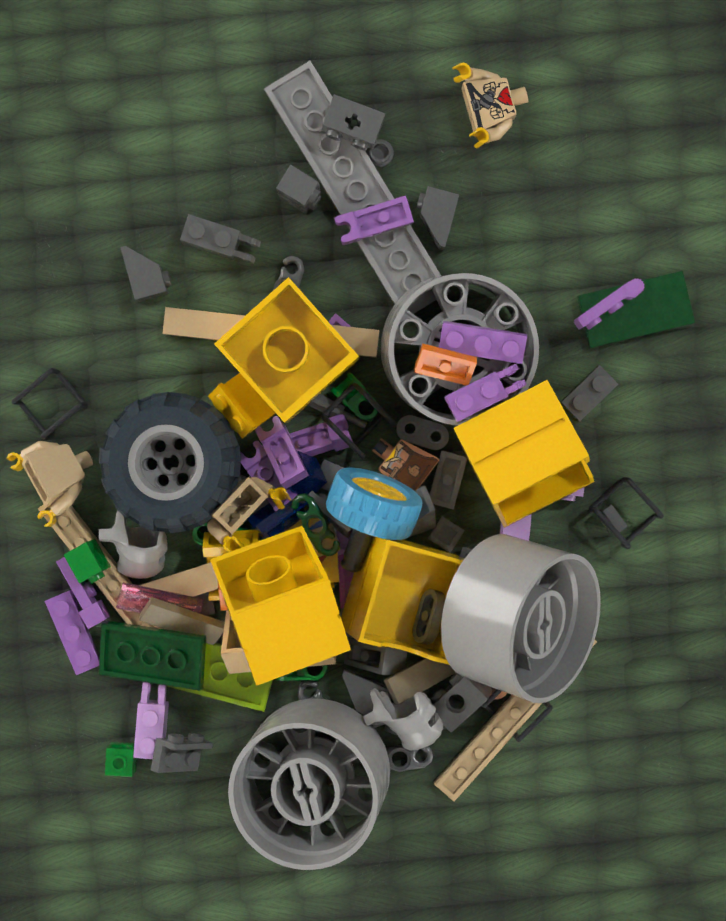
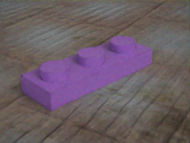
[439,321,527,364]
[45,590,100,675]

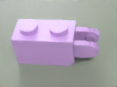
[133,682,169,759]

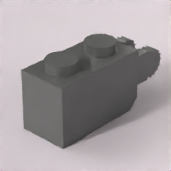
[180,214,261,264]

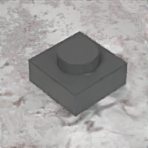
[599,504,628,532]

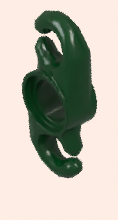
[291,494,340,556]

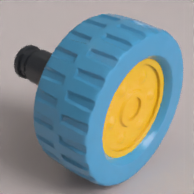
[326,468,423,572]

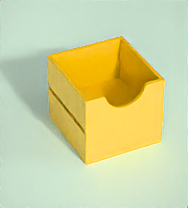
[214,277,359,423]
[454,380,594,528]
[210,526,351,686]
[341,536,464,665]

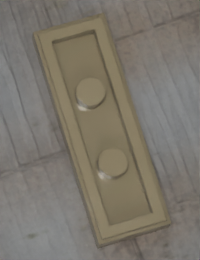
[139,597,225,645]
[384,658,456,705]

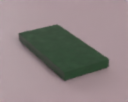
[577,271,695,348]
[99,620,206,691]

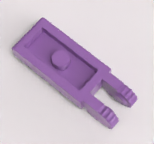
[574,278,645,330]
[444,364,527,422]

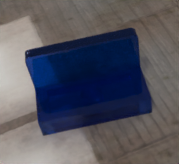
[248,500,309,540]

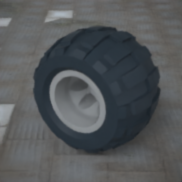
[99,392,242,533]

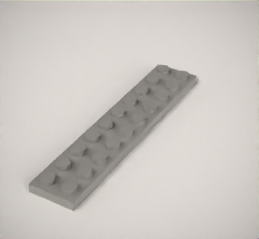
[264,61,450,314]

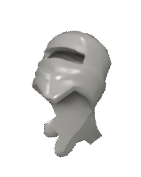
[99,511,168,579]
[363,688,443,751]

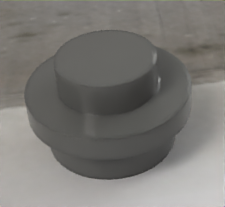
[367,139,394,167]

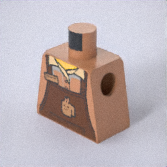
[372,438,440,491]

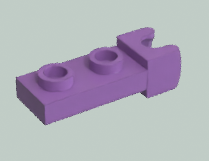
[334,196,414,245]
[290,414,353,460]
[255,416,309,489]
[241,441,297,516]
[56,557,110,629]

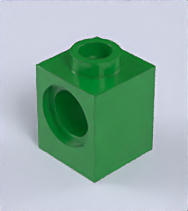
[64,539,111,584]
[105,742,137,777]

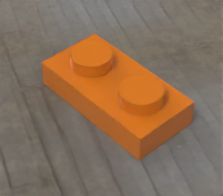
[414,343,477,386]

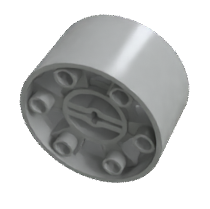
[381,273,539,425]
[441,534,601,703]
[228,699,390,870]

